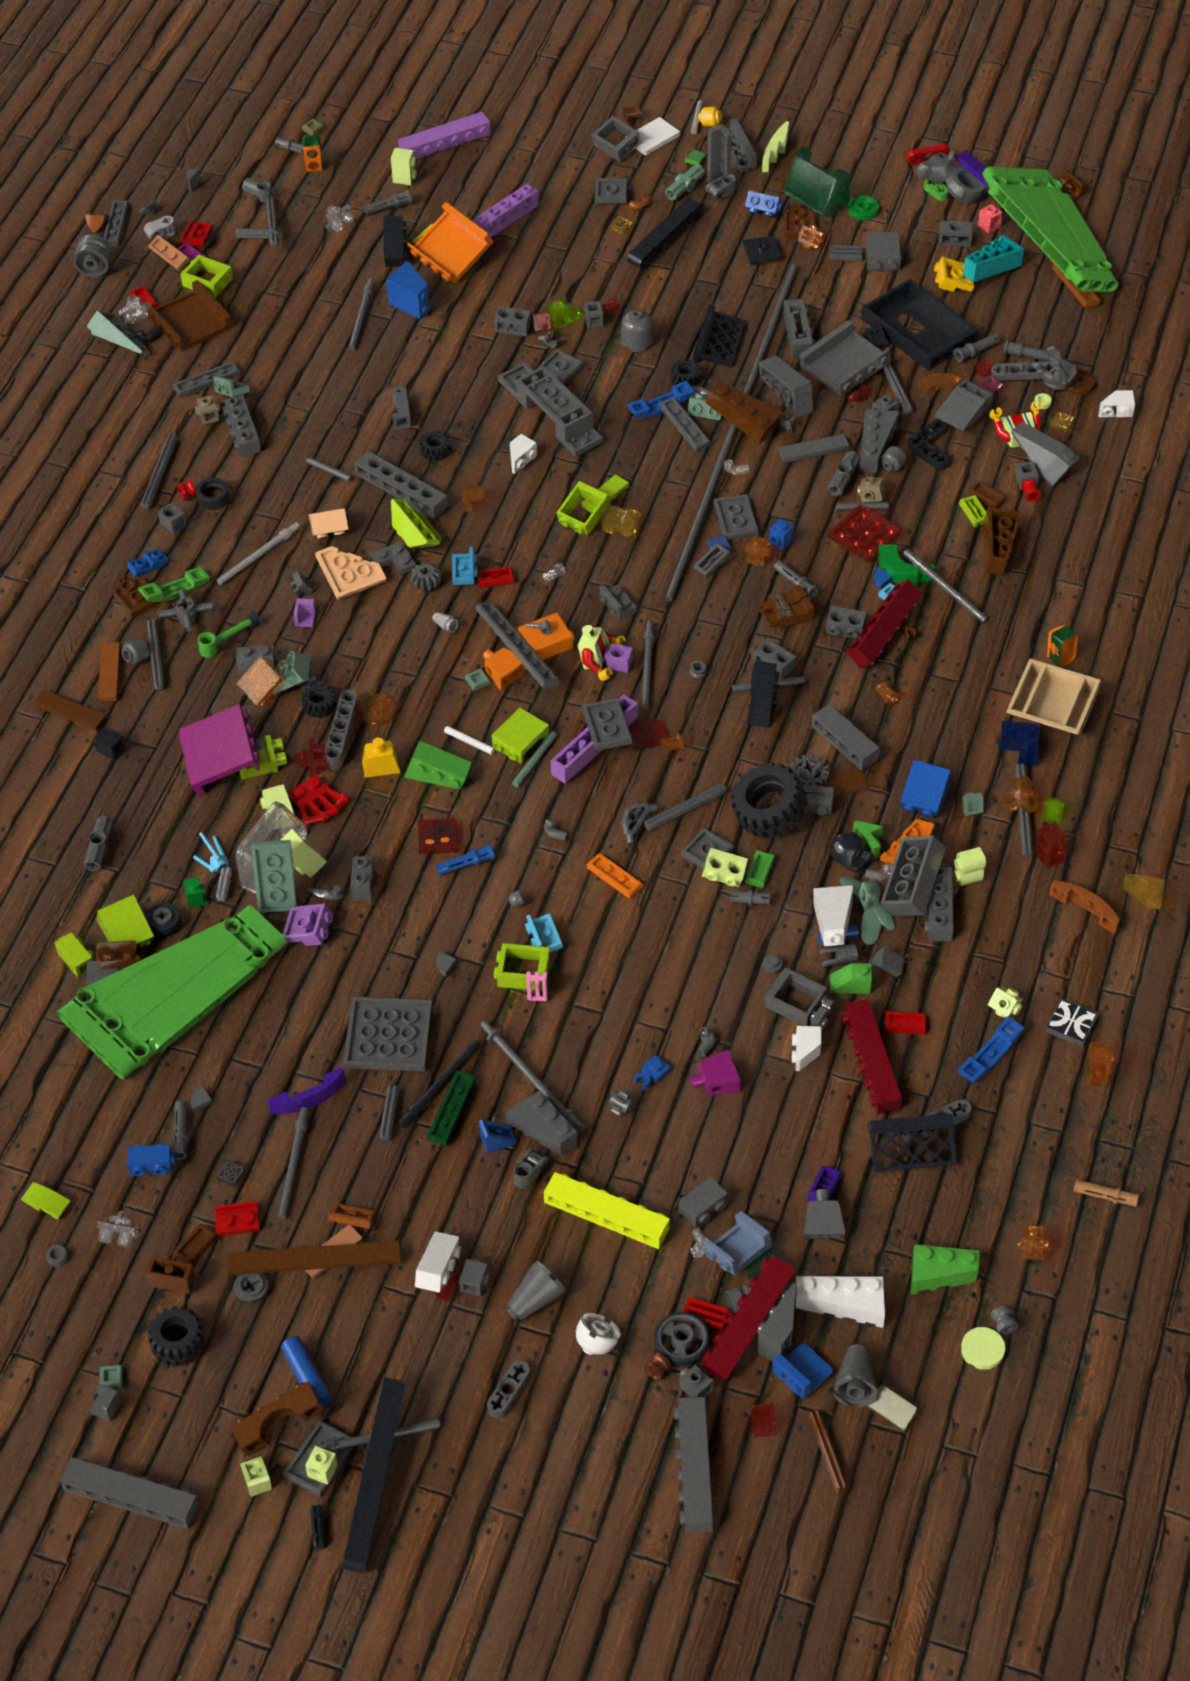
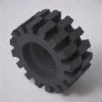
[671,359,701,388]
[419,430,451,461]
[302,683,336,718]

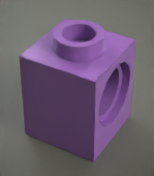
[604,643,633,673]

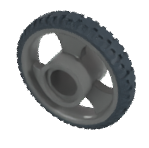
[654,1312,711,1365]

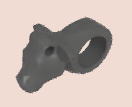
[916,149,986,203]

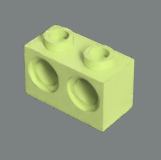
[702,848,748,887]

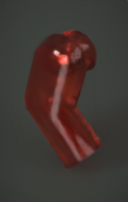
[600,298,618,312]
[848,385,869,402]

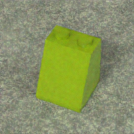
[97,895,154,949]

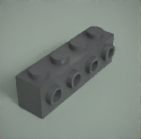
[222,395,261,457]
[812,704,880,771]
[924,867,953,942]

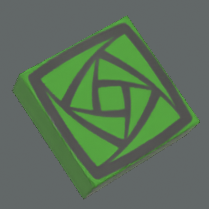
[685,149,707,165]

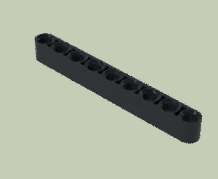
[342,1377,406,1574]

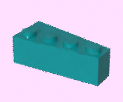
[962,235,1024,282]

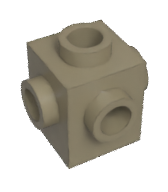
[195,395,220,425]
[857,477,885,503]

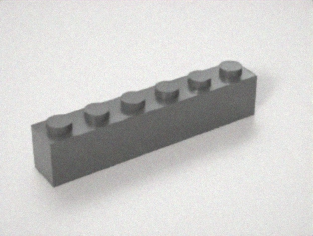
[674,1397,713,1533]
[60,1457,199,1529]

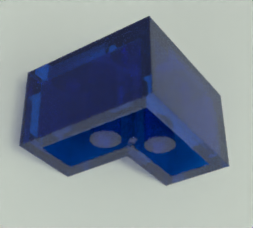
[999,721,1040,767]

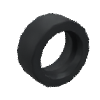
[196,477,230,510]

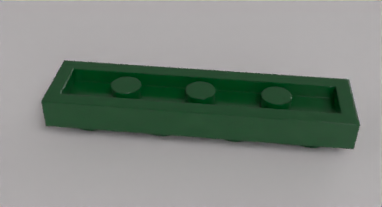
[426,1070,476,1146]

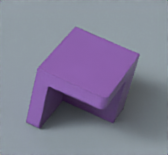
[294,598,316,627]

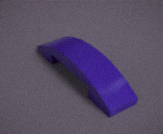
[268,1067,346,1114]

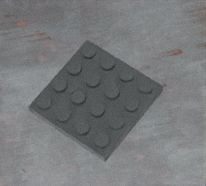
[343,997,432,1072]

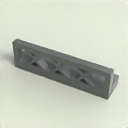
[725,118,757,172]
[707,124,732,182]

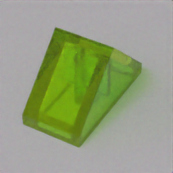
[1041,797,1064,823]

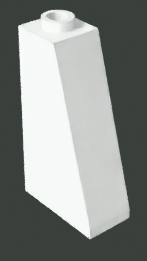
[813,885,853,946]

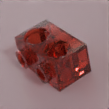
[1035,822,1068,869]

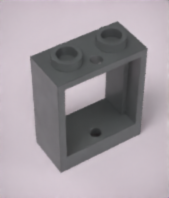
[591,116,641,162]
[765,968,828,1026]

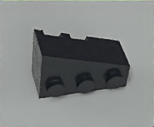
[383,216,407,267]
[747,660,780,728]

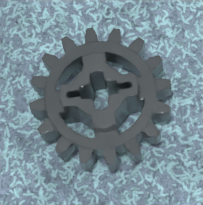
[789,754,829,786]

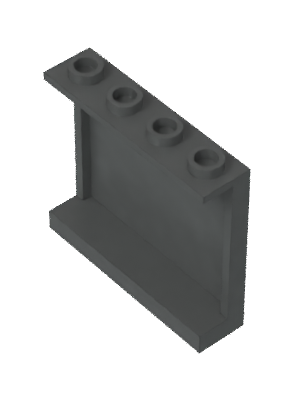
[799,320,890,396]

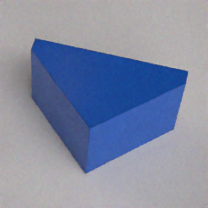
[479,1119,517,1153]

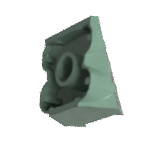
[272,651,312,695]

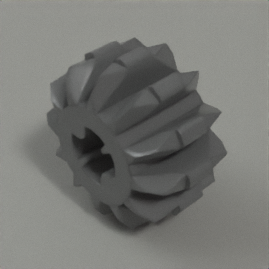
[411,562,441,592]

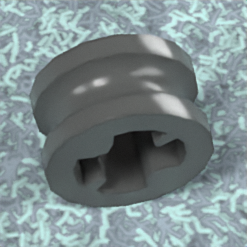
[690,661,706,679]

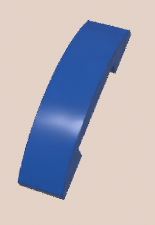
[627,381,694,418]
[957,1016,1024,1084]

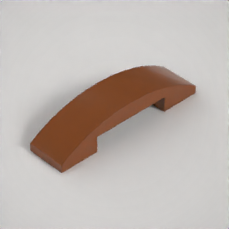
[1049,880,1120,934]

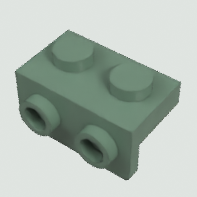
[213,376,250,397]
[688,393,721,420]

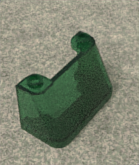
[784,146,851,217]

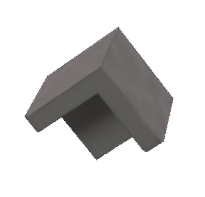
[90,1384,121,1421]

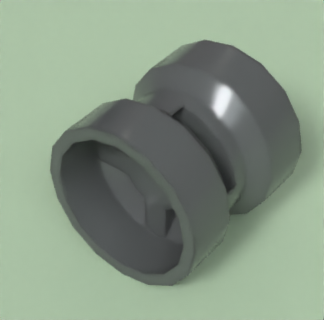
[990,1305,1019,1335]

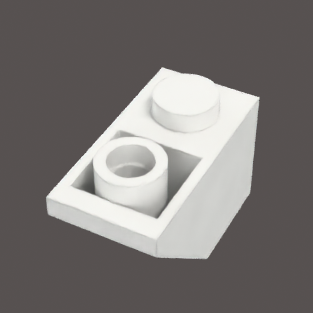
[1098,390,1135,417]
[510,434,537,474]
[792,1026,821,1071]

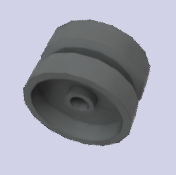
[73,235,112,277]

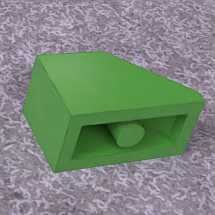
[830,963,872,994]

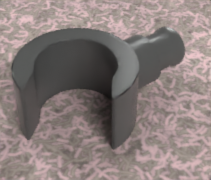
[538,331,561,348]
[779,412,794,433]

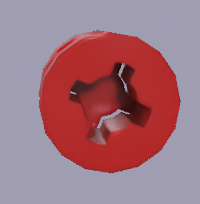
[177,479,197,500]

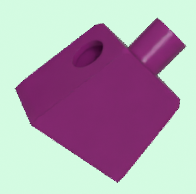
[689,1050,741,1096]

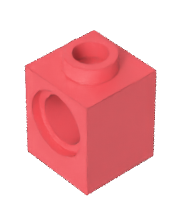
[978,204,1003,234]

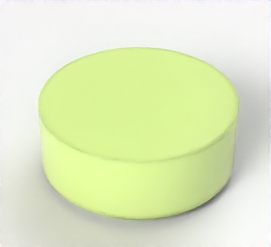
[1034,393,1052,409]

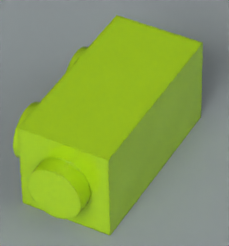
[55,932,95,979]

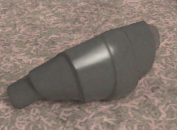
[621,802,657,844]

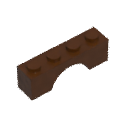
[231,1381,325,1456]

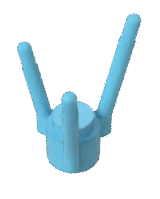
[193,832,230,874]

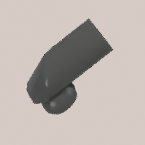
[697,1027,716,1057]

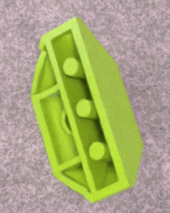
[391,498,442,548]

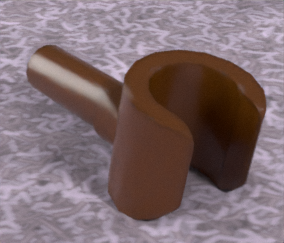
[901,621,916,641]

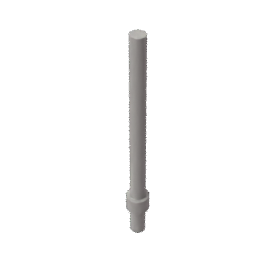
[217,522,300,585]

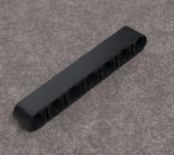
[627,198,703,269]

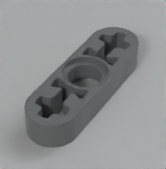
[487,1361,530,1418]

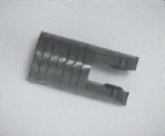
[820,944,858,967]

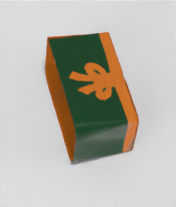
[302,135,322,172]
[1047,623,1078,668]

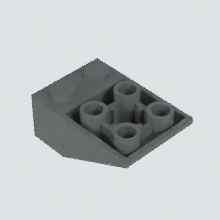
[935,379,994,431]
[756,1283,796,1362]

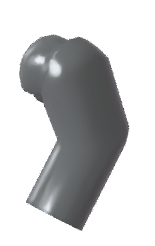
[544,818,568,841]

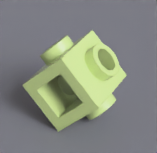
[988,987,1023,1018]

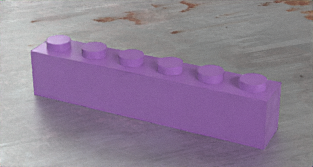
[398,112,491,159]
[551,694,638,784]

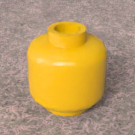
[698,107,722,127]

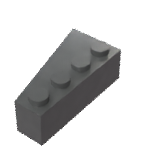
[759,355,813,418]

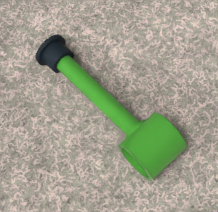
[198,612,261,658]

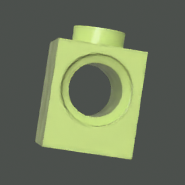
[305,1446,338,1485]

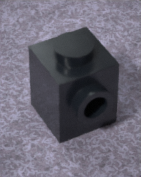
[93,727,125,760]

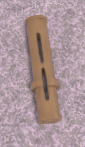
[1073,1179,1139,1207]

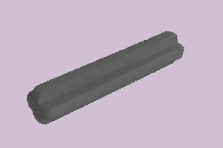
[236,229,284,239]
[380,1085,399,1141]

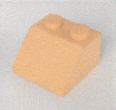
[308,508,348,538]

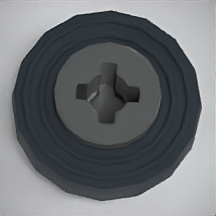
[146,903,181,936]

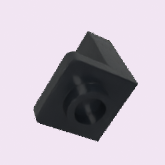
[862,325,888,348]

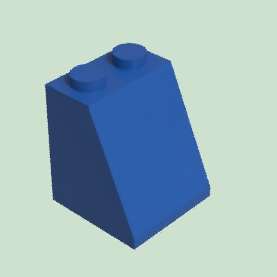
[387,261,430,319]
[900,760,952,818]

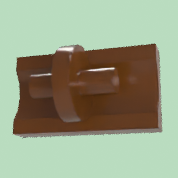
[1059,169,1088,198]

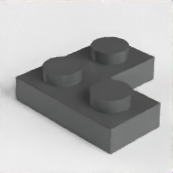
[369,541,416,575]

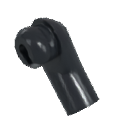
[136,327,161,342]

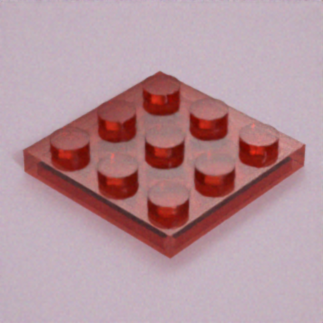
[827,504,902,562]

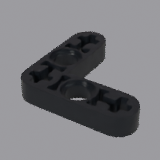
[908,419,949,470]

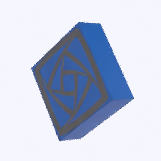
[707,535,731,556]

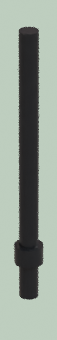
[398,1040,480,1128]

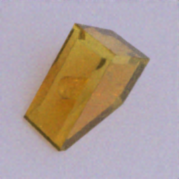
[1123,873,1165,909]

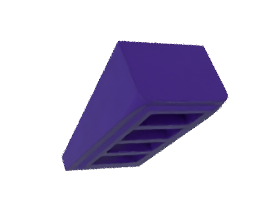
[807,1166,842,1203]

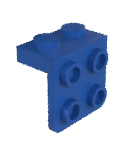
[772,1343,833,1400]

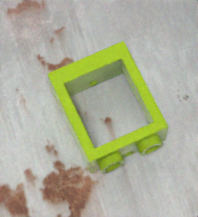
[181,255,233,298]
[556,481,611,535]
[494,943,550,991]

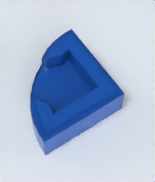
[874,567,892,590]

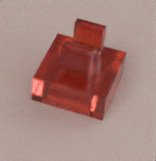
[533,312,551,331]

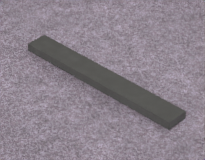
[475,602,560,688]

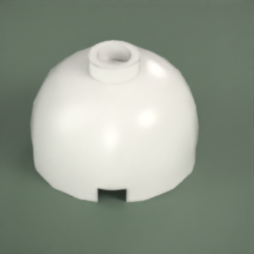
[576,1313,621,1355]

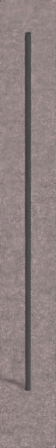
[665,264,798,602]

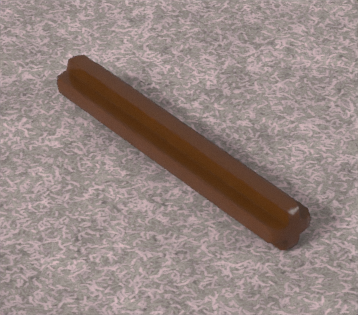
[809,1409,848,1492]

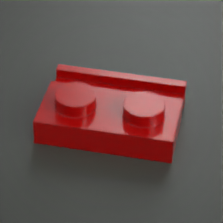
[181,220,212,247]
[215,1201,260,1237]

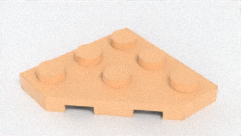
[315,546,386,600]

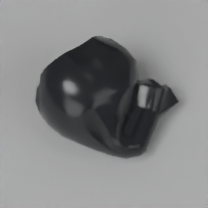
[829,832,875,872]

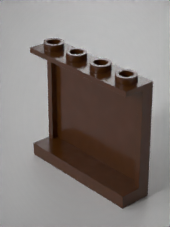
[146,280,232,352]

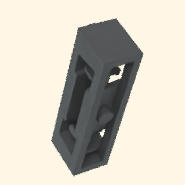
[783,299,815,357]

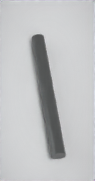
[732,676,805,692]

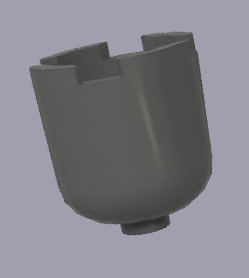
[621,309,653,352]

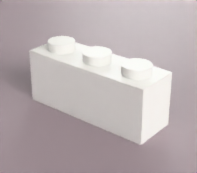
[415,1231,462,1293]

